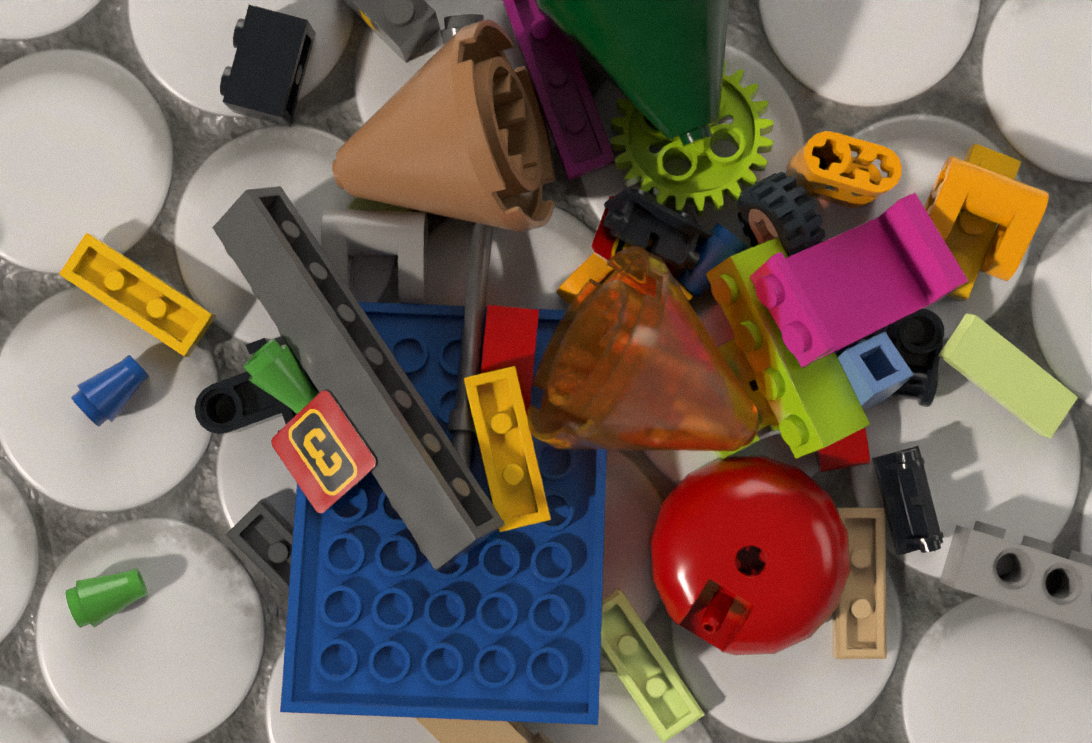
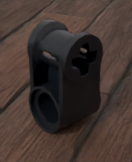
[886,309,944,407]

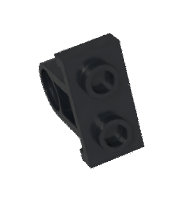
[194,338,297,434]

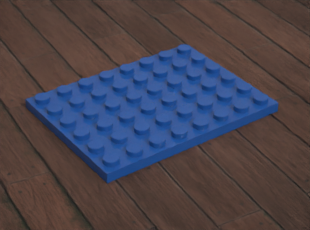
[280,302,611,725]

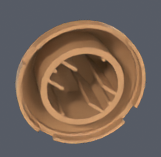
[332,20,555,232]

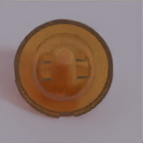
[527,246,759,451]

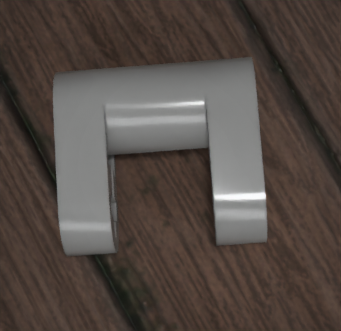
[321,209,428,304]

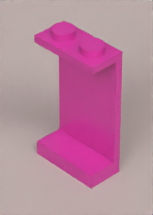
[750,193,968,368]

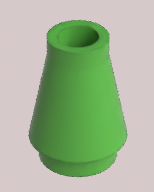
[243,338,319,414]
[65,568,148,628]

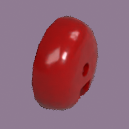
[649,455,851,655]

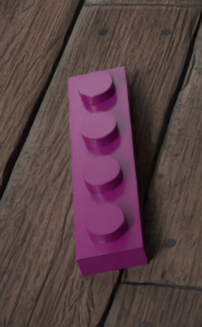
[502,0,615,181]

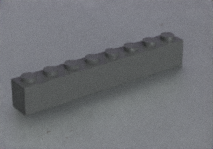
[212,186,505,571]

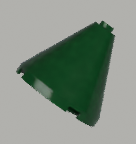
[535,0,730,147]

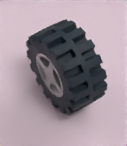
[736,172,825,257]

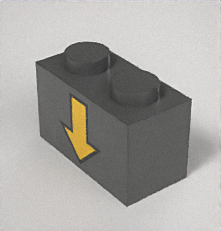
[342,0,440,63]

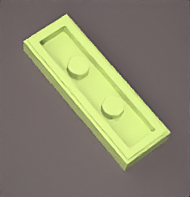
[938,313,1078,439]
[601,587,705,743]

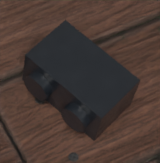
[220,5,316,128]

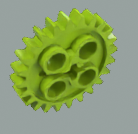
[610,59,774,217]

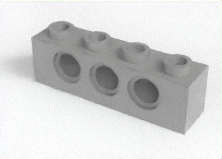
[939,521,1092,631]

